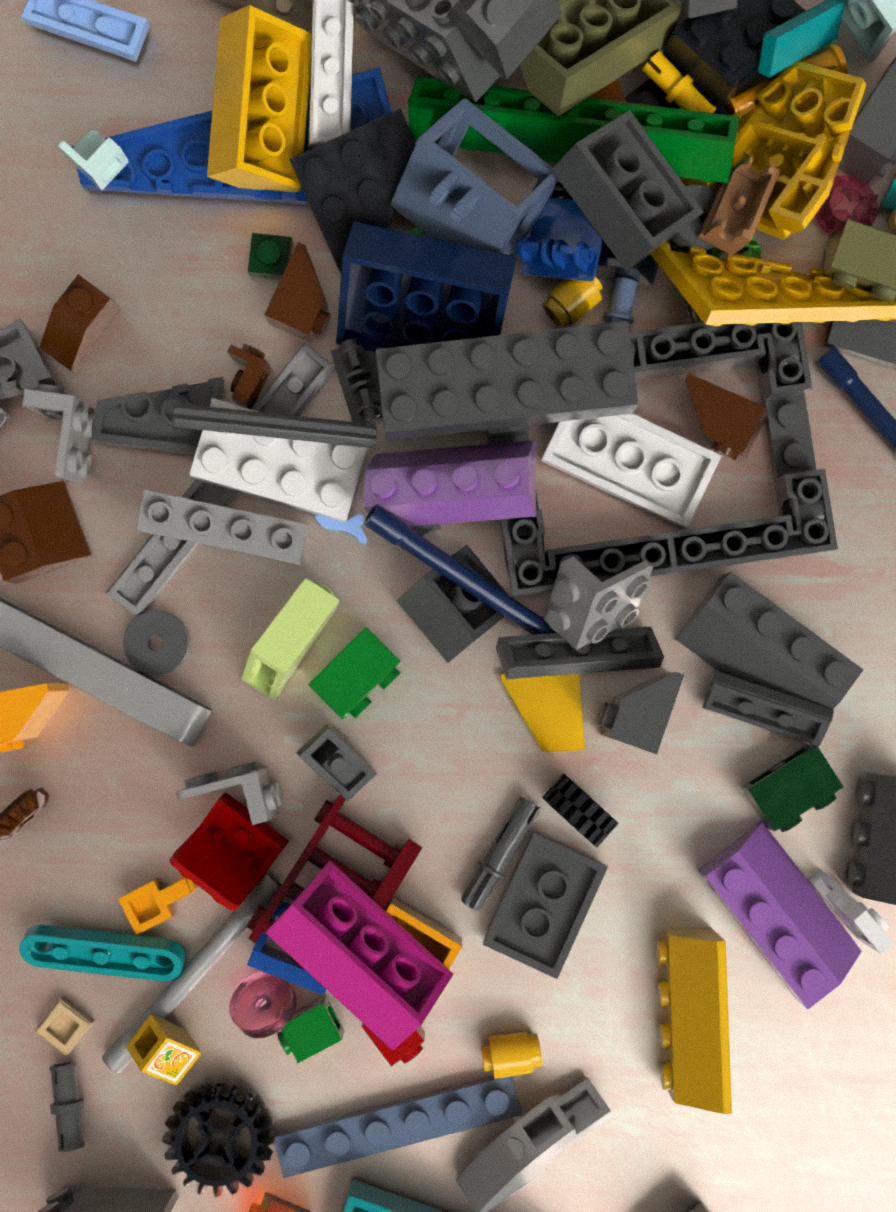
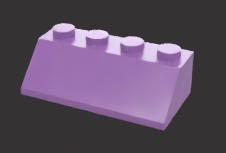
[364,440,536,526]
[698,821,862,1009]

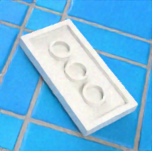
[189,398,368,523]
[541,413,721,529]

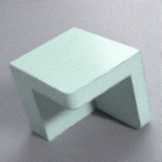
[58,129,129,190]

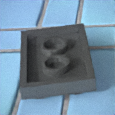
[483,831,608,979]

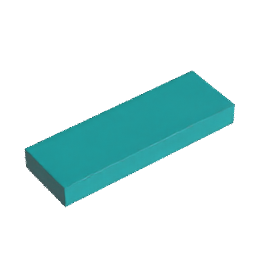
[758,0,846,77]

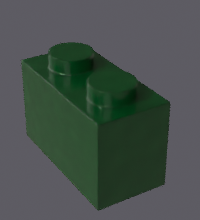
[740,744,844,832]

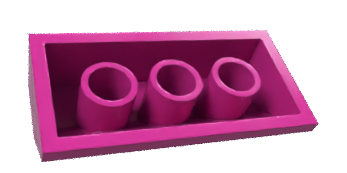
[266,861,454,1050]

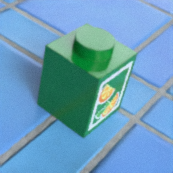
[277,995,345,1063]

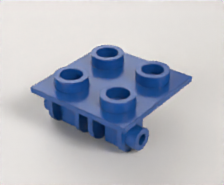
[514,198,603,282]

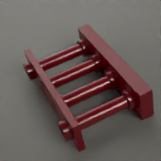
[246,795,423,986]

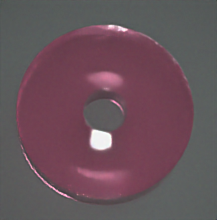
[229,971,297,1038]

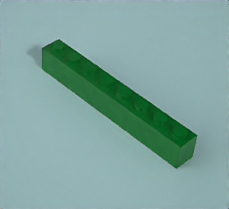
[408,76,740,183]

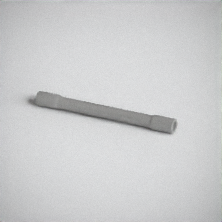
[102,872,282,1073]

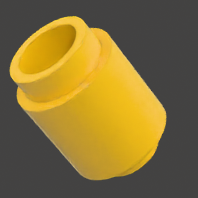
[542,276,602,328]
[481,1031,542,1079]

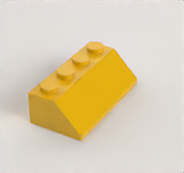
[207,5,312,192]
[656,927,732,1114]

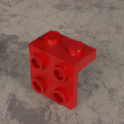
[169,792,289,911]

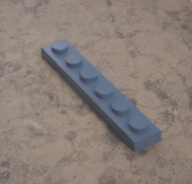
[274,1076,522,1178]

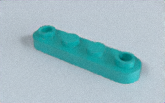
[19,925,186,981]

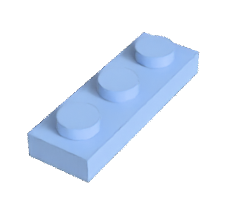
[21,0,150,62]

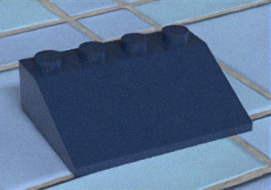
[336,222,517,352]

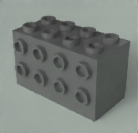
[348,0,500,103]

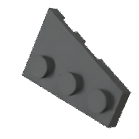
[91,377,225,456]

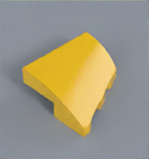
[500,674,585,752]

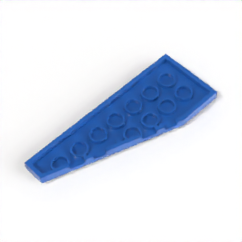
[71,67,391,204]

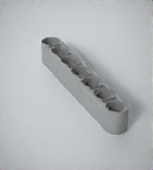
[0,597,212,746]

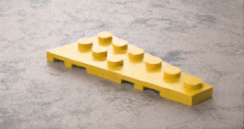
[651,242,896,326]

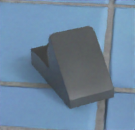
[296,724,377,801]

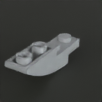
[456,1078,613,1212]

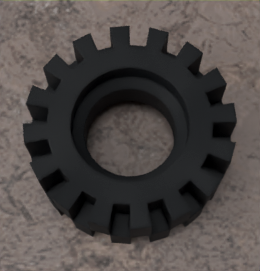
[542,773,619,848]

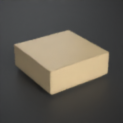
[35,996,95,1056]

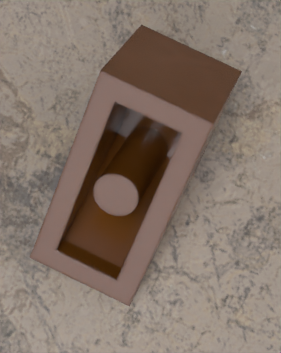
[264,242,331,343]
[39,274,121,373]

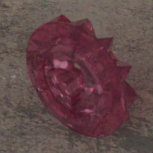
[815,174,879,234]

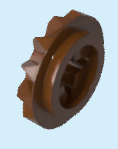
[0,787,49,840]

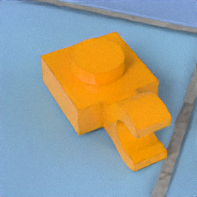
[118,877,197,935]

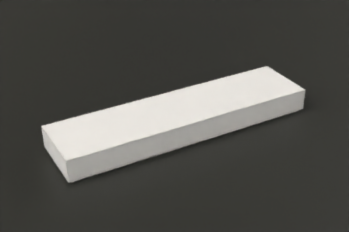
[308,0,354,149]

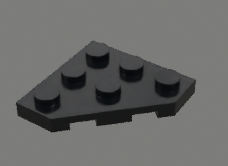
[289,108,416,273]

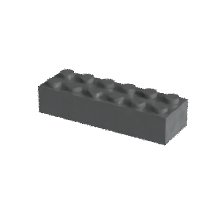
[376,321,638,441]

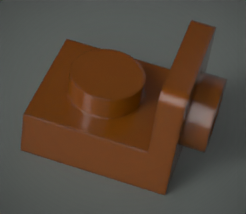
[227,344,272,409]

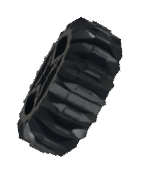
[162,1080,275,1198]

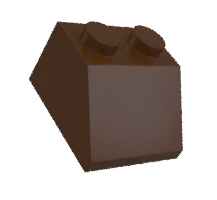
[685,373,768,461]
[0,481,92,584]

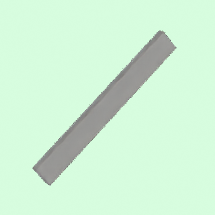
[106,342,336,617]

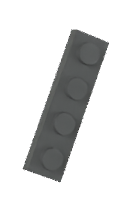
[496,627,664,679]

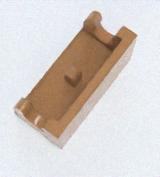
[698,157,781,256]

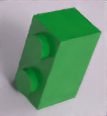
[308,627,401,719]

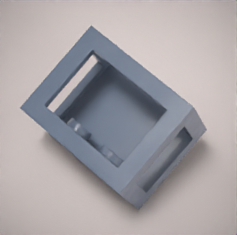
[390,98,559,255]

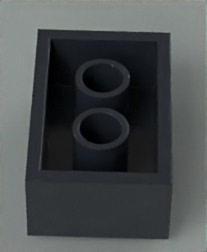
[662,0,806,113]

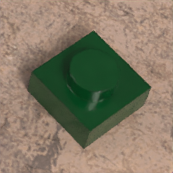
[248,233,293,279]

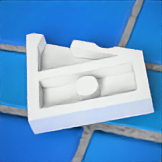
[808,869,893,954]

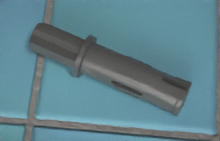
[461,796,542,911]

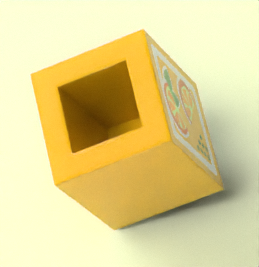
[125,1014,202,1086]

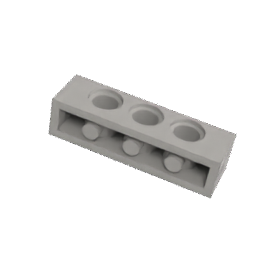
[136,489,308,565]

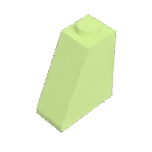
[241,578,339,701]

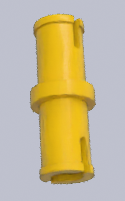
[642,51,717,113]

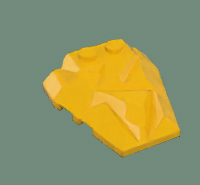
[679,61,866,240]

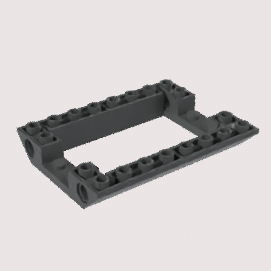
[486,322,838,597]

